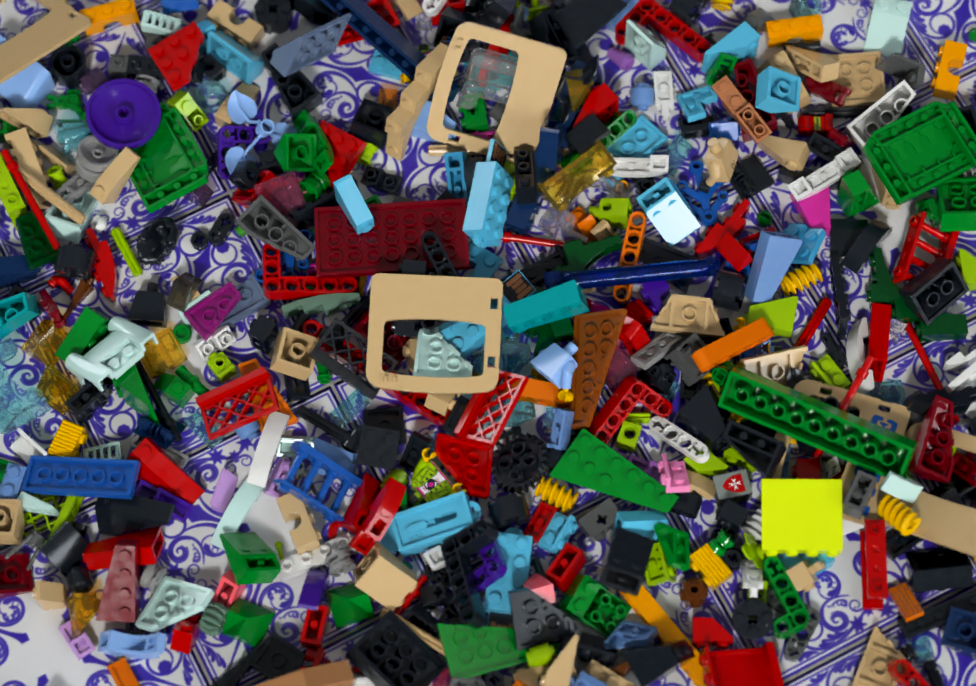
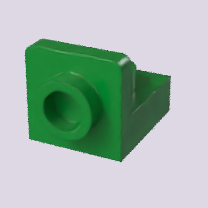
[914,198,939,227]

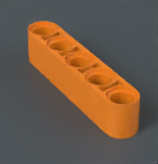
[613,211,647,305]
[691,317,775,373]
[501,377,571,410]

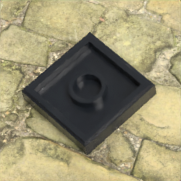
[364,406,407,445]

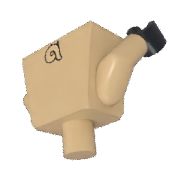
[698,137,739,194]

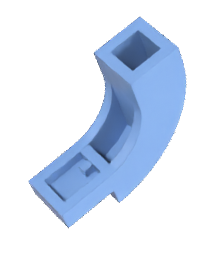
[97,630,166,659]

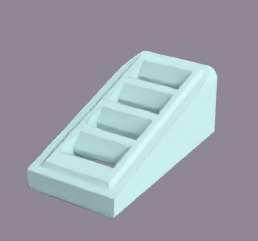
[141,10,182,36]
[83,441,123,460]
[17,491,60,517]

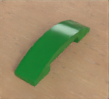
[293,109,334,176]

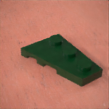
[15,211,58,271]

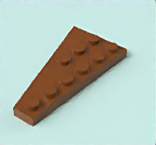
[570,308,628,429]

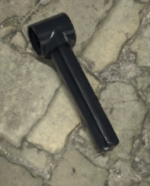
[319,295,370,349]
[296,405,357,453]

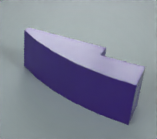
[133,479,194,523]
[297,569,330,611]

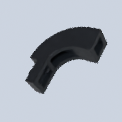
[841,218,893,274]

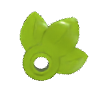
[741,532,769,569]

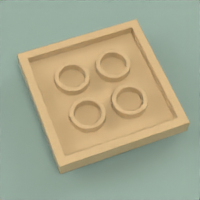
[828,51,886,107]

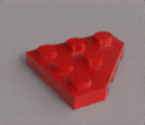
[147,21,205,92]
[319,120,367,189]
[434,433,493,500]

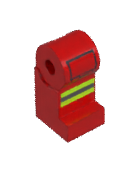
[797,114,833,137]

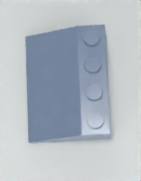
[270,13,352,77]

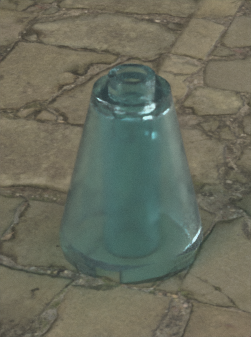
[54,119,92,156]

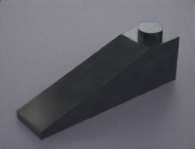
[94,495,175,536]

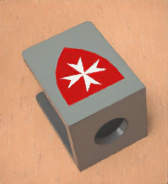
[713,469,753,508]

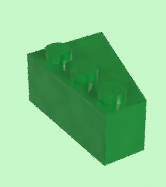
[836,170,880,219]
[55,306,111,361]

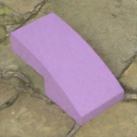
[58,617,96,660]

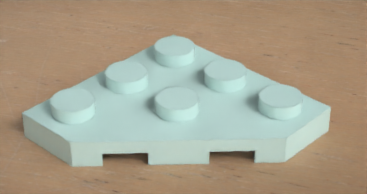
[413,329,473,378]
[135,576,215,633]

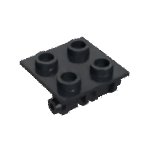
[730,154,775,201]

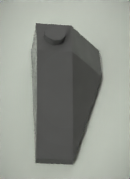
[235,195,316,261]

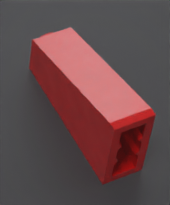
[865,303,892,383]
[83,526,165,570]

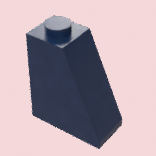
[537,119,564,171]
[0,255,41,289]

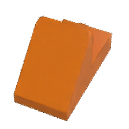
[565,206,597,243]

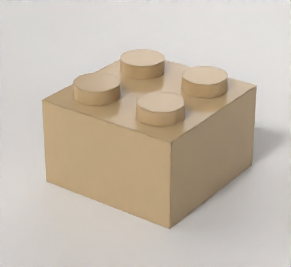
[269,327,319,381]

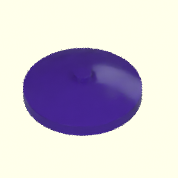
[86,79,161,150]

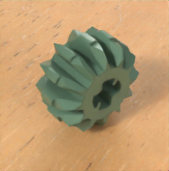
[199,601,229,637]

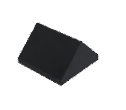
[564,113,611,155]

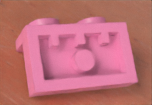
[658,453,690,493]

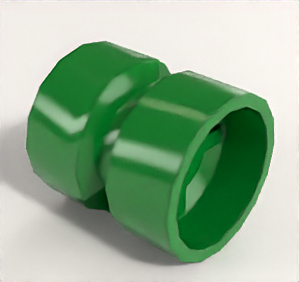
[296,170,330,203]

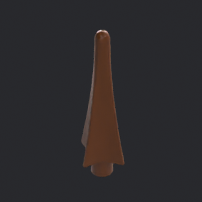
[63,277,95,321]

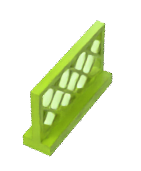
[23,494,85,543]

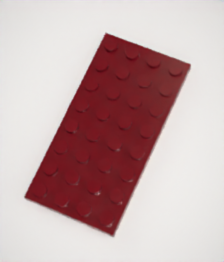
[314,198,470,279]

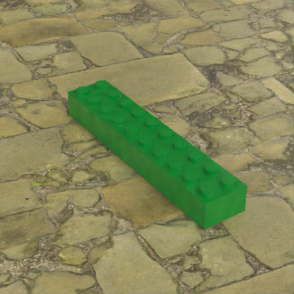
[717,365,918,478]

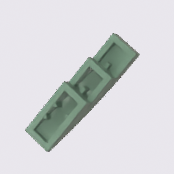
[281,293,361,320]

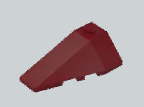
[907,395,954,483]

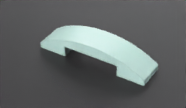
[210,477,264,551]

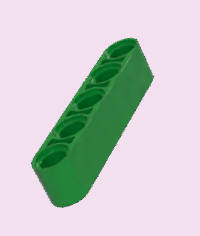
[561,110,637,173]

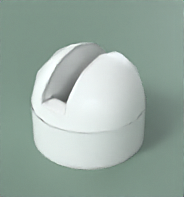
[90,215,107,231]

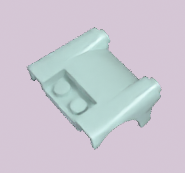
[65,316,159,392]

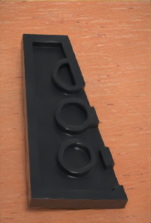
[291,176,359,231]

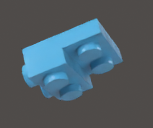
[783,223,826,265]

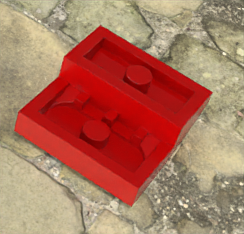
[523,501,578,544]

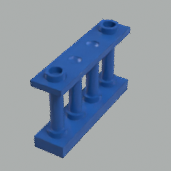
[272,441,363,523]

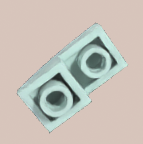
[880,471,924,503]

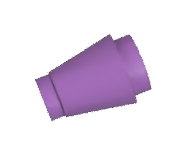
[607,47,635,71]

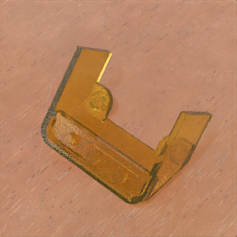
[536,139,617,212]

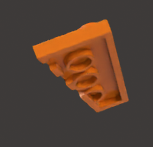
[238,358,299,433]

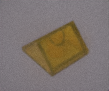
[20,319,68,369]
[34,363,80,416]

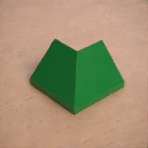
[273,134,317,172]
[326,583,375,629]
[222,598,275,648]

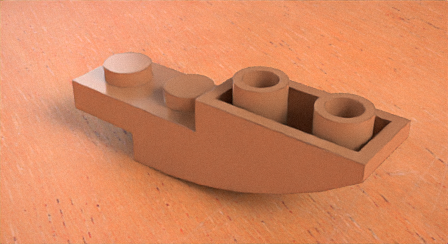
[711,75,772,144]

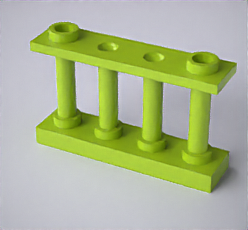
[0,154,28,231]

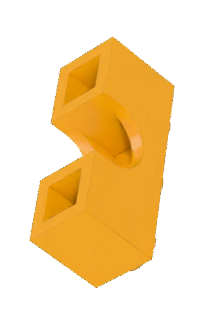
[79,0,140,36]
[764,14,824,48]
[930,40,968,101]

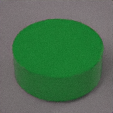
[172,324,192,344]

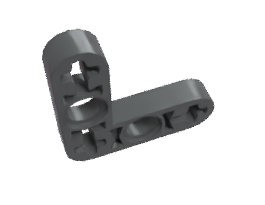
[767,590,821,662]

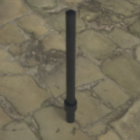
[135,360,182,442]

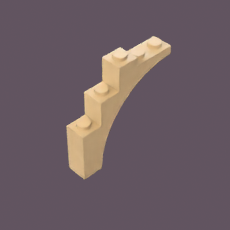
[385,43,448,161]

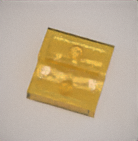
[141,327,187,379]

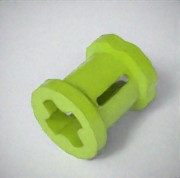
[357,142,378,167]
[46,165,69,190]

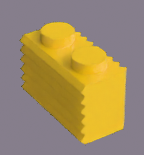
[47,419,88,457]
[689,542,733,591]

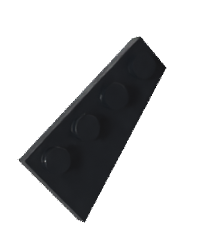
[629,236,701,294]
[829,255,851,340]

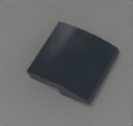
[829,219,868,257]
[38,521,88,577]

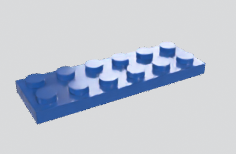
[21,455,141,499]

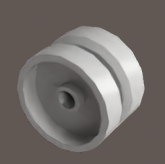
[75,135,118,183]

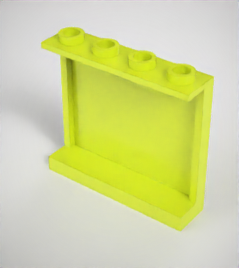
[761,479,843,557]

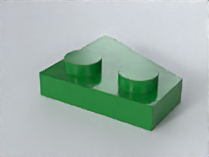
[654,523,690,571]

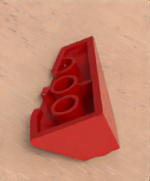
[337,0,401,47]
[126,437,205,505]

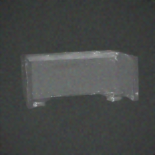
[539,169,624,246]

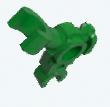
[46,89,87,126]

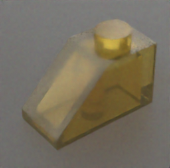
[565,68,594,113]
[67,592,100,638]

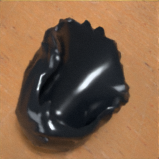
[136,217,180,266]

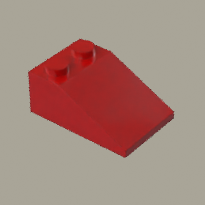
[572,82,619,129]

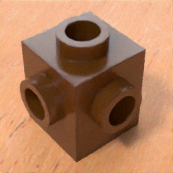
[679,578,709,608]

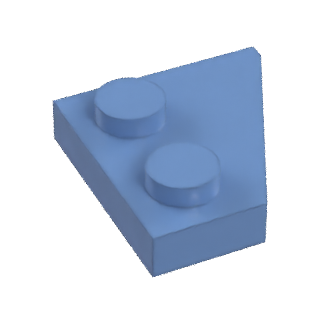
[314,438,355,475]
[604,620,659,650]

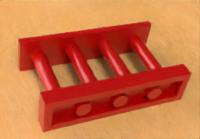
[892,211,960,284]
[859,520,888,610]

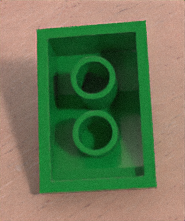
[112,364,160,425]

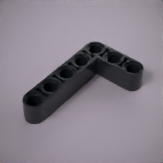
[420,231,459,335]
[441,520,499,629]

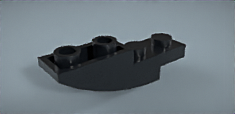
[907,386,976,415]

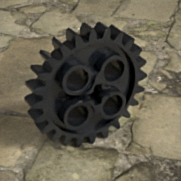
[491,432,551,495]

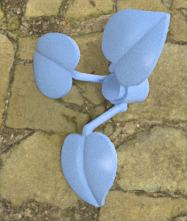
[225,90,297,175]

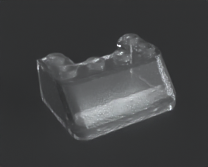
[456,48,518,109]

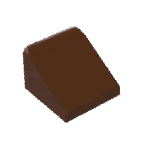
[611,661,631,678]

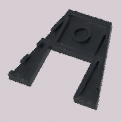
[211,632,305,686]

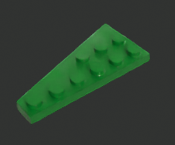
[549,428,679,513]
[436,623,560,680]

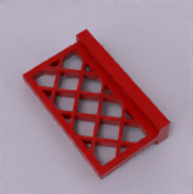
[453,365,529,447]
[195,366,280,441]

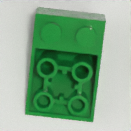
[219,532,281,585]
[558,575,632,639]

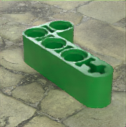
[762,556,810,639]

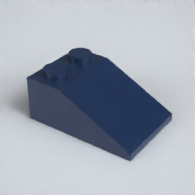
[940,606,976,660]

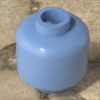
[630,83,655,111]
[233,412,261,441]

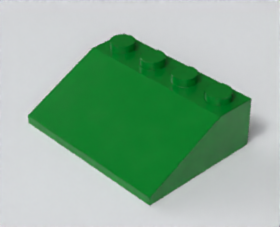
[936,177,976,232]

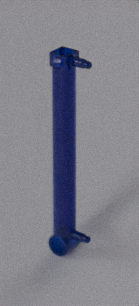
[544,257,720,290]

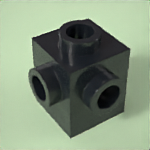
[643,362,677,395]

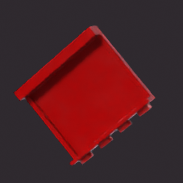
[699,642,784,686]

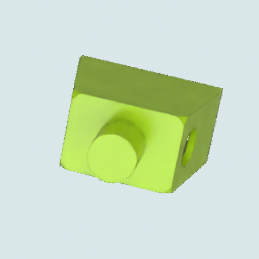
[589,198,634,230]

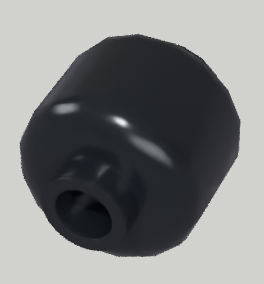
[66,566,94,597]

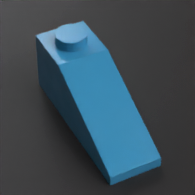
[444,150,469,206]

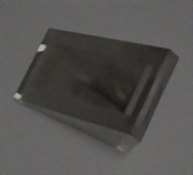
[167,272,203,312]

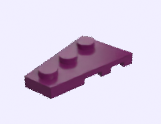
[183,281,242,342]

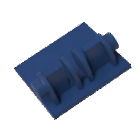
[133,409,186,450]

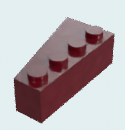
[734,58,778,143]

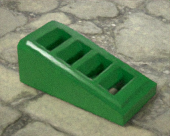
[704,52,738,86]

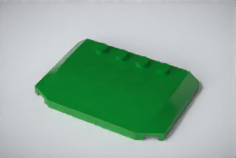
[862,101,976,205]
[118,102,209,214]

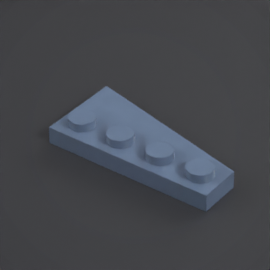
[217,273,271,329]

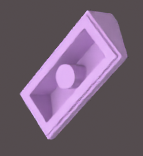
[263,457,294,498]
[210,468,238,513]

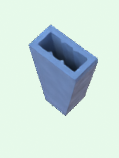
[744,230,803,304]

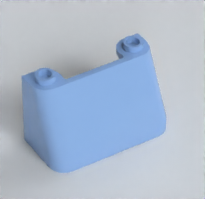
[0,35,56,108]

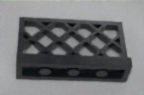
[308,317,399,400]

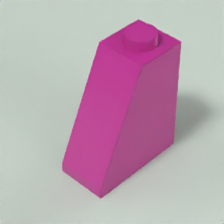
[790,186,831,235]

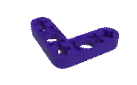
[217,125,272,180]
[474,539,507,593]

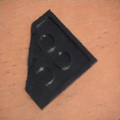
[508,587,575,651]

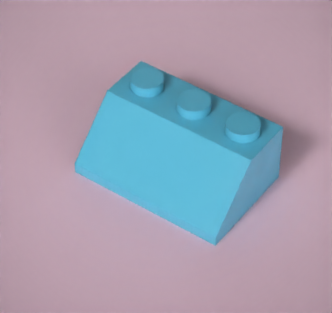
[207,31,264,85]

